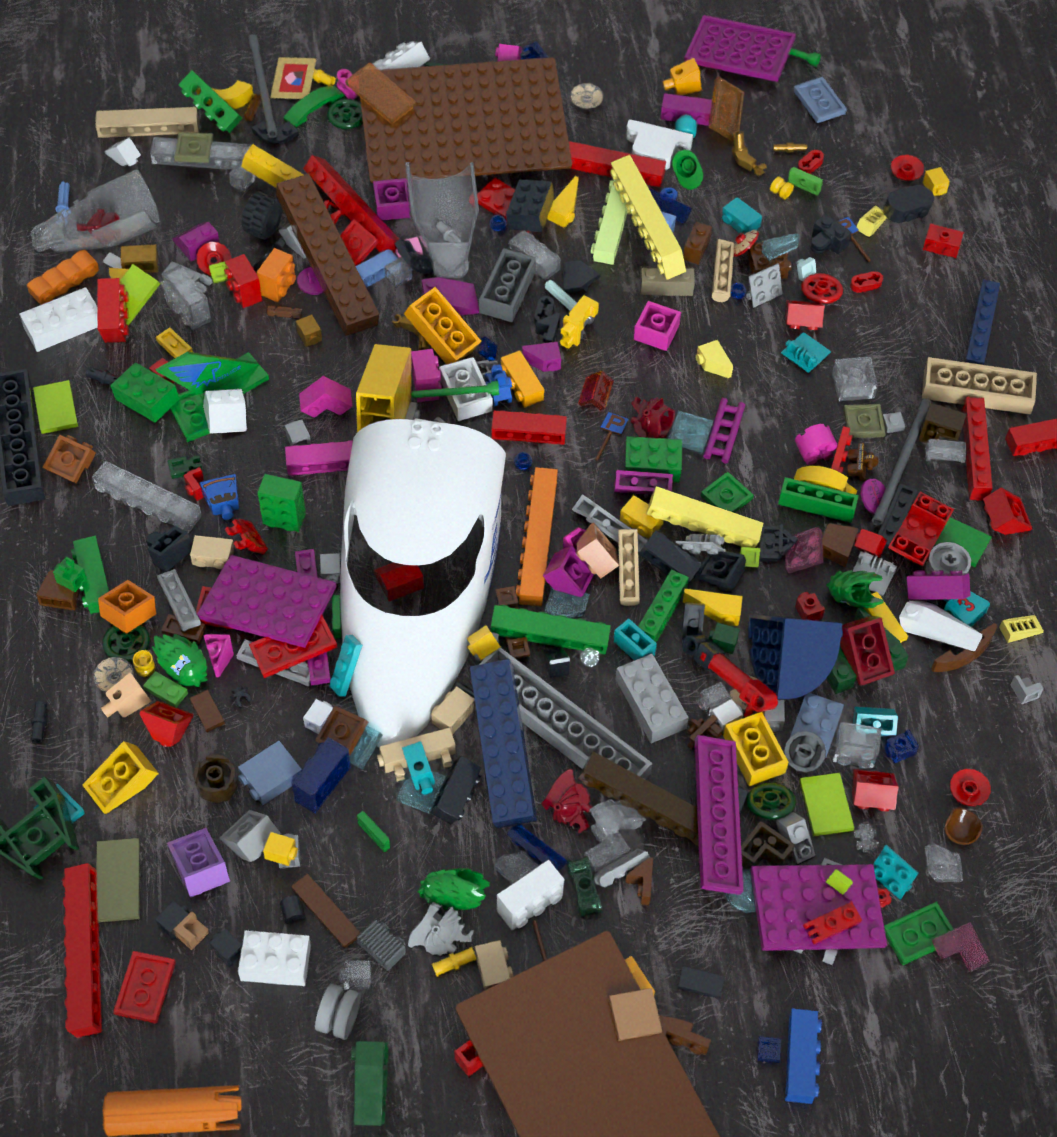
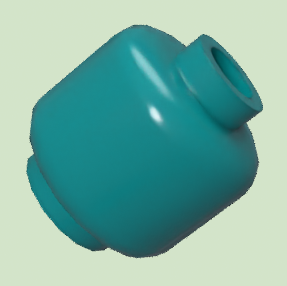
[675,115,697,138]

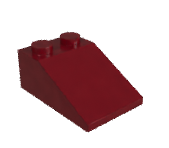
[840,616,895,686]

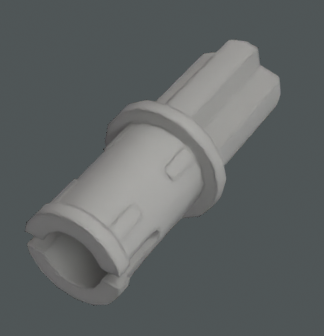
[436,221,462,248]

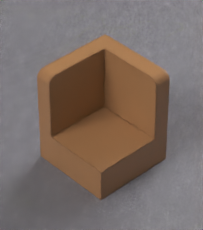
[174,912,209,950]

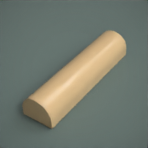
[712,239,734,302]
[618,529,639,606]

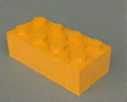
[404,287,482,365]

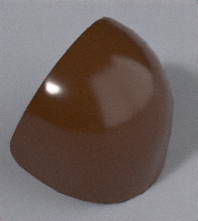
[945,807,983,845]

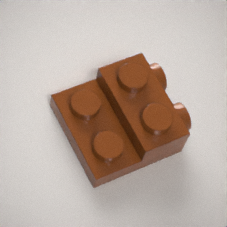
[42,435,96,484]

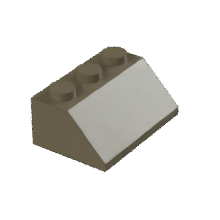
[640,266,695,296]

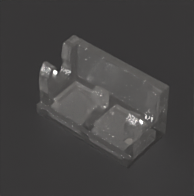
[926,439,966,465]

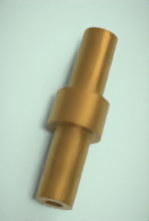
[773,142,807,153]

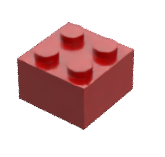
[224,254,262,308]

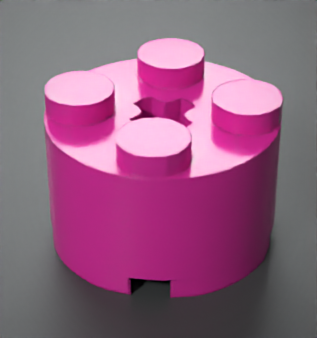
[795,424,838,465]

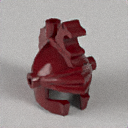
[76,209,121,243]
[631,397,675,439]
[541,768,593,833]

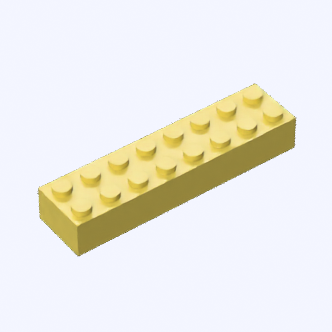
[610,155,686,279]

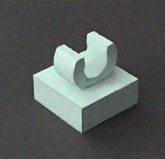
[796,257,816,281]

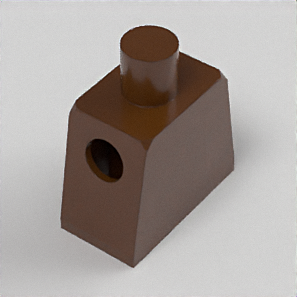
[810,523,858,567]
[36,570,79,611]

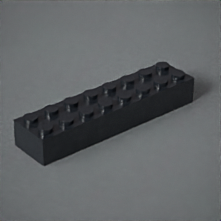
[0,369,46,506]

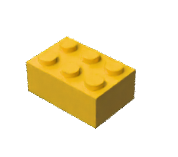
[723,712,789,787]

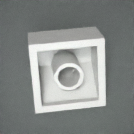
[203,389,247,433]

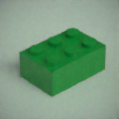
[110,362,180,423]
[625,437,682,483]
[258,474,306,532]

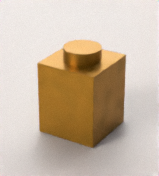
[296,315,322,347]

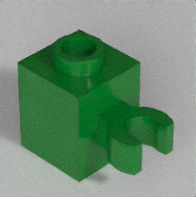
[53,557,87,592]

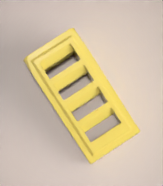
[857,206,887,237]
[999,615,1043,643]

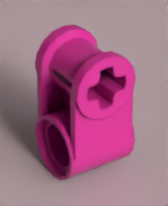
[337,69,360,100]

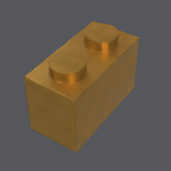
[121,245,158,273]

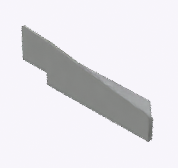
[572,494,648,552]

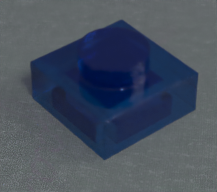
[478,336,498,361]
[757,1036,781,1063]

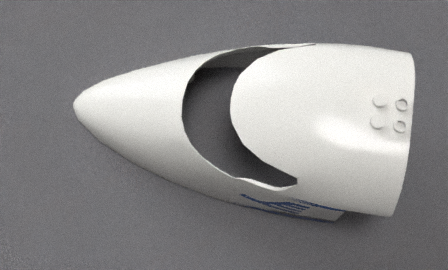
[340,419,506,747]

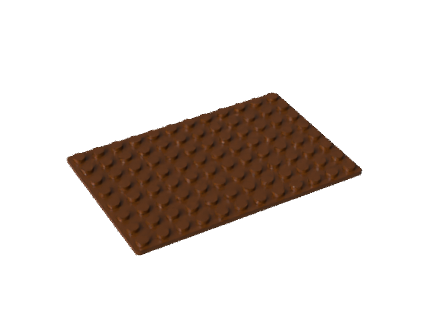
[358,57,572,184]
[455,931,719,1137]

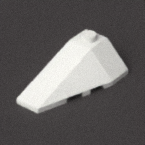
[899,599,982,651]

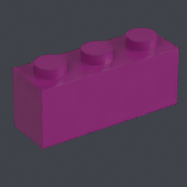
[661,94,713,126]
[614,470,673,495]
[907,570,971,599]

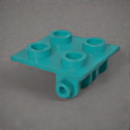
[781,332,831,373]
[873,845,918,900]

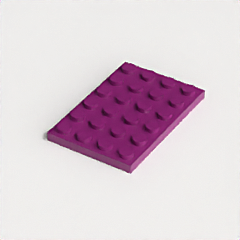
[684,15,796,82]
[197,555,337,648]
[750,864,887,951]

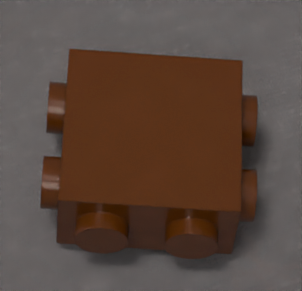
[747,240,791,279]

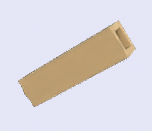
[377,728,456,782]

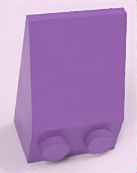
[167,828,230,897]

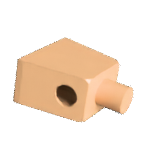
[101,673,151,718]

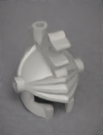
[408,902,474,956]

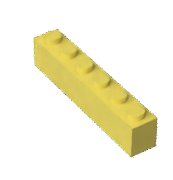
[647,486,763,548]

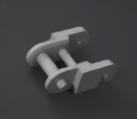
[476,360,498,380]

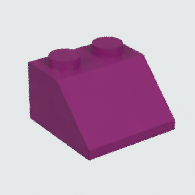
[172,222,220,262]
[543,545,594,597]

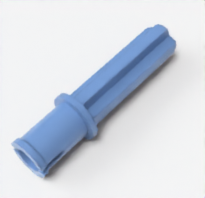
[55,181,70,225]

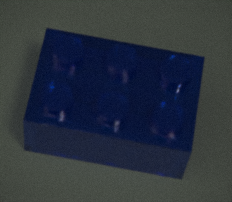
[292,737,351,814]

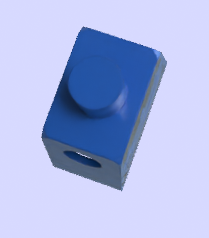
[200,474,239,520]

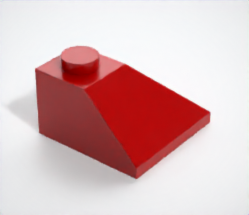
[140,701,194,747]

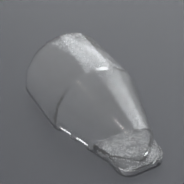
[404,162,479,278]
[31,169,160,253]

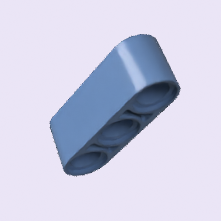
[356,249,402,287]

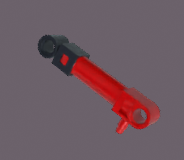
[682,634,778,717]

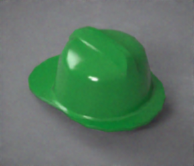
[672,150,703,190]

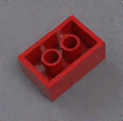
[97,278,129,343]

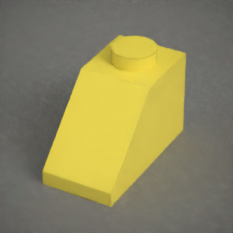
[696,340,733,378]

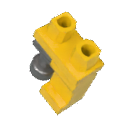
[560,295,599,349]

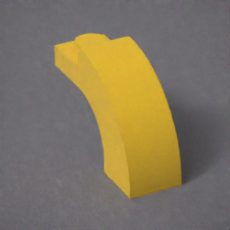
[196,80,253,110]
[794,466,857,495]

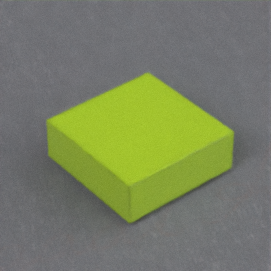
[209,261,228,283]
[740,547,760,567]
[826,869,853,895]

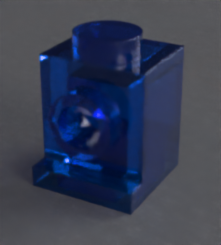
[885,729,919,763]

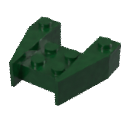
[823,606,909,695]
[0,776,80,879]
[351,1041,389,1126]

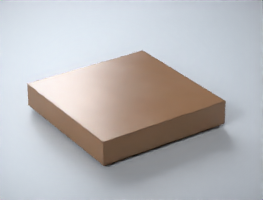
[608,988,662,1041]

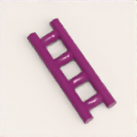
[703,398,745,464]

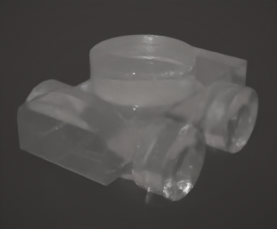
[854,823,879,852]

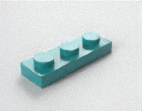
[329,635,363,697]

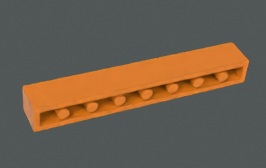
[516,467,558,606]

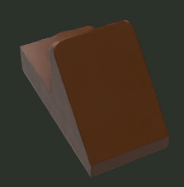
[626,858,653,905]

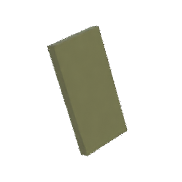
[96,838,140,922]

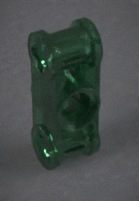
[566,855,602,918]

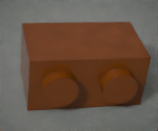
[683,222,712,265]

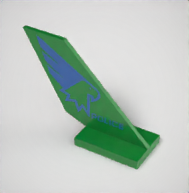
[155,352,269,395]

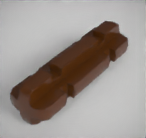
[244,94,261,121]
[267,306,302,318]

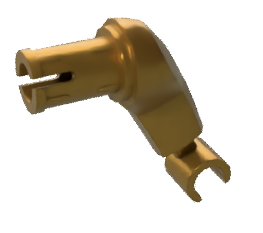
[732,131,767,175]
[392,314,430,351]

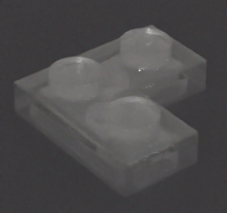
[584,817,631,872]

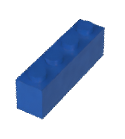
[785,1008,822,1104]

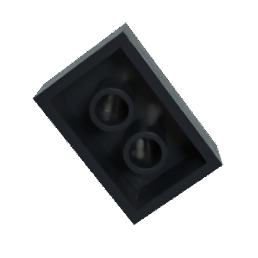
[506,180,555,232]

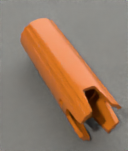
[103,1085,241,1136]

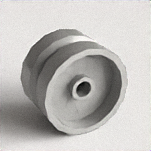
[924,542,971,574]
[315,983,361,1040]

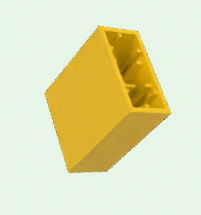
[356,344,411,433]

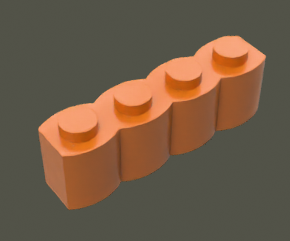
[27,250,99,305]

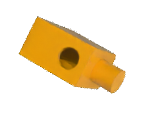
[662,58,702,95]

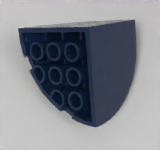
[748,614,843,699]

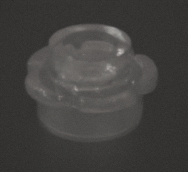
[580,648,599,667]

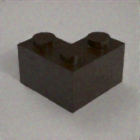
[919,403,967,447]
[741,821,795,873]

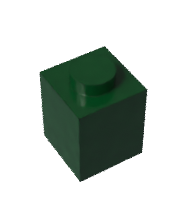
[709,623,740,655]

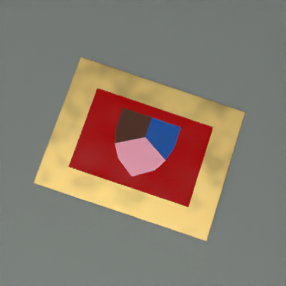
[270,57,316,99]

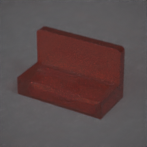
[578,370,614,411]

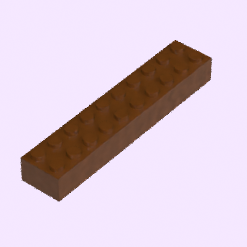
[276,174,380,336]

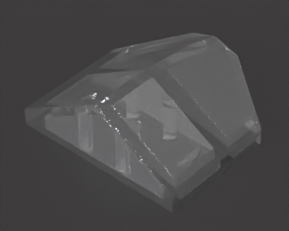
[925,843,963,882]
[495,851,539,884]

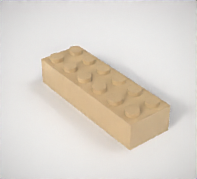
[922,357,1037,414]

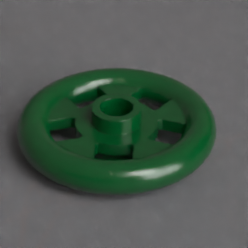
[327,99,363,129]
[103,625,150,663]
[746,783,796,820]

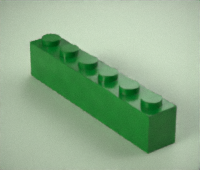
[490,605,611,655]

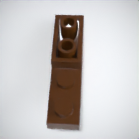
[658,1015,711,1055]

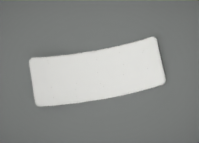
[103,252,122,269]

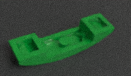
[284,86,345,128]

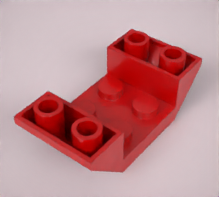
[888,491,954,566]

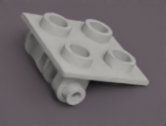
[746,263,783,307]
[676,534,725,554]
[853,551,897,596]

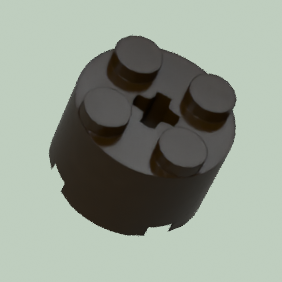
[193,754,238,802]

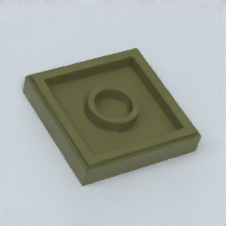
[174,132,213,163]
[843,404,886,438]

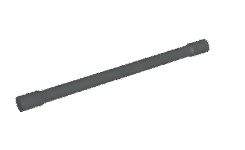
[248,34,277,138]
[872,399,932,526]

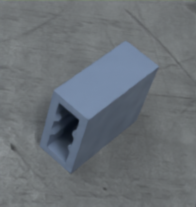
[238,741,304,805]

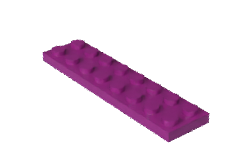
[695,735,743,895]

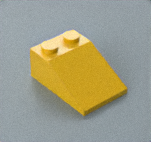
[82,741,159,814]

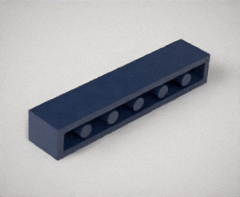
[964,279,1000,365]

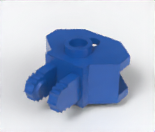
[485,364,512,406]

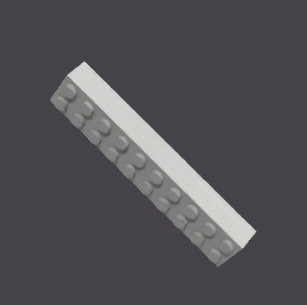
[479,648,652,779]

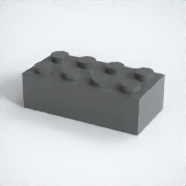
[479,248,536,322]

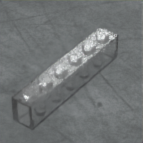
[150,137,252,171]
[92,461,202,533]

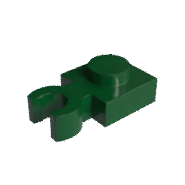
[167,456,203,479]

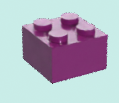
[373,178,412,220]

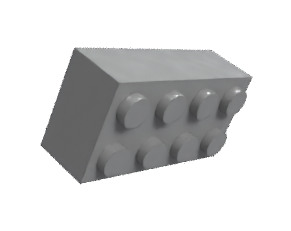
[616,654,689,743]

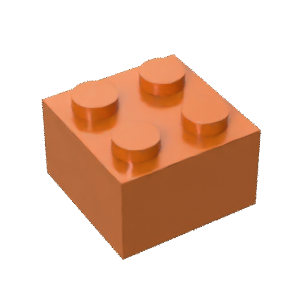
[256,248,296,302]
[98,580,156,633]

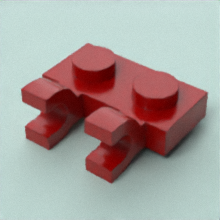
[225,519,268,554]

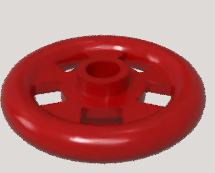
[801,273,843,304]

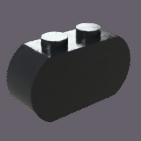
[883,185,934,223]

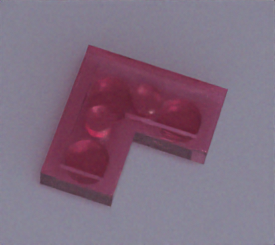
[932,922,990,971]

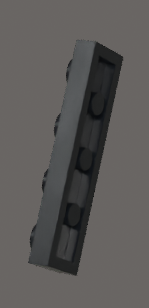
[878,483,918,551]

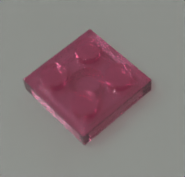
[785,527,823,573]

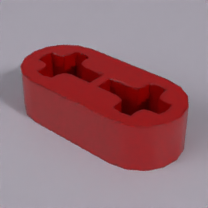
[798,150,824,174]
[850,271,883,293]

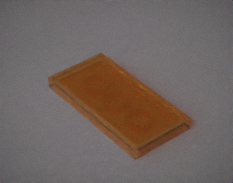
[345,62,416,124]
[708,76,744,142]

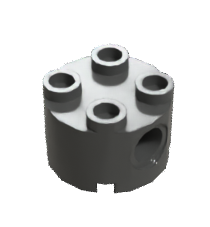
[784,731,826,772]

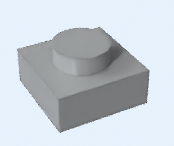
[882,412,905,433]

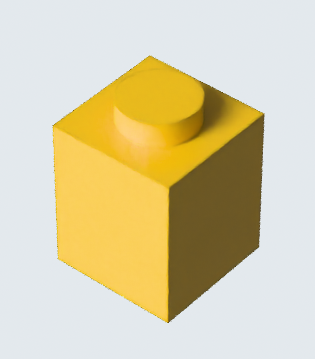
[923,167,950,196]
[467,625,500,660]
[263,832,298,866]

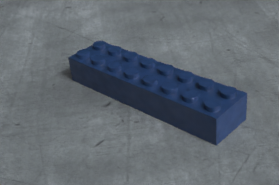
[470,659,538,828]

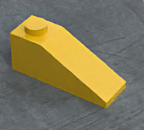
[547,176,578,228]
[683,589,742,626]

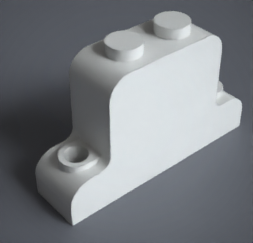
[626,119,693,170]

